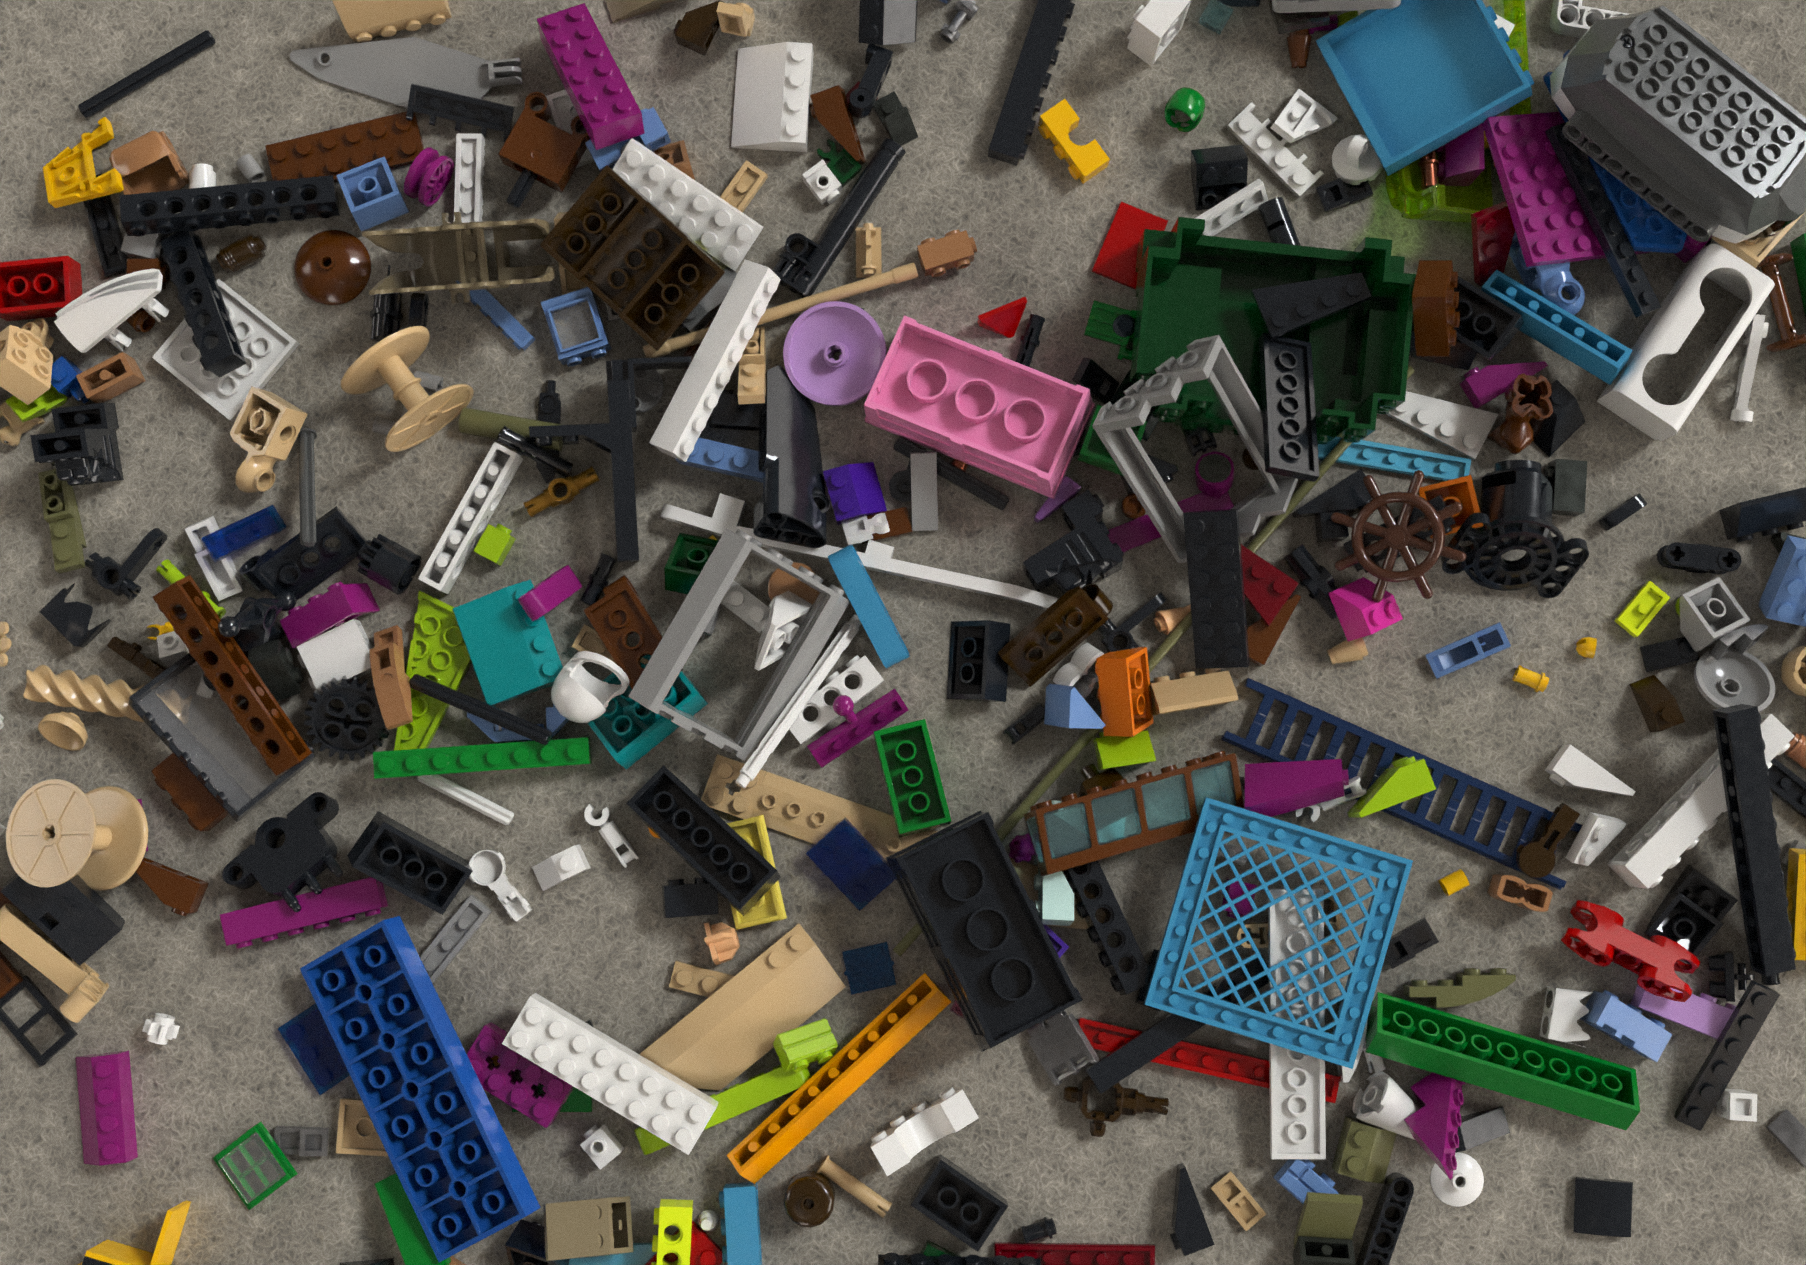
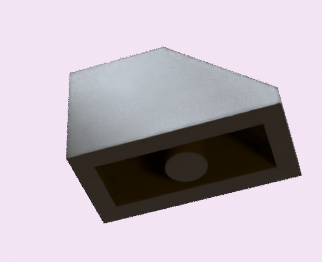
[674,0,723,56]
[1629,675,1685,733]

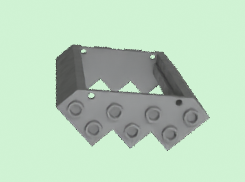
[1092,335,1298,563]
[628,528,850,762]

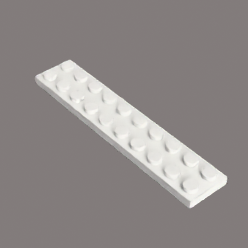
[1268,889,1326,1159]

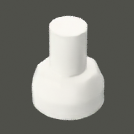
[698,1210,719,1232]

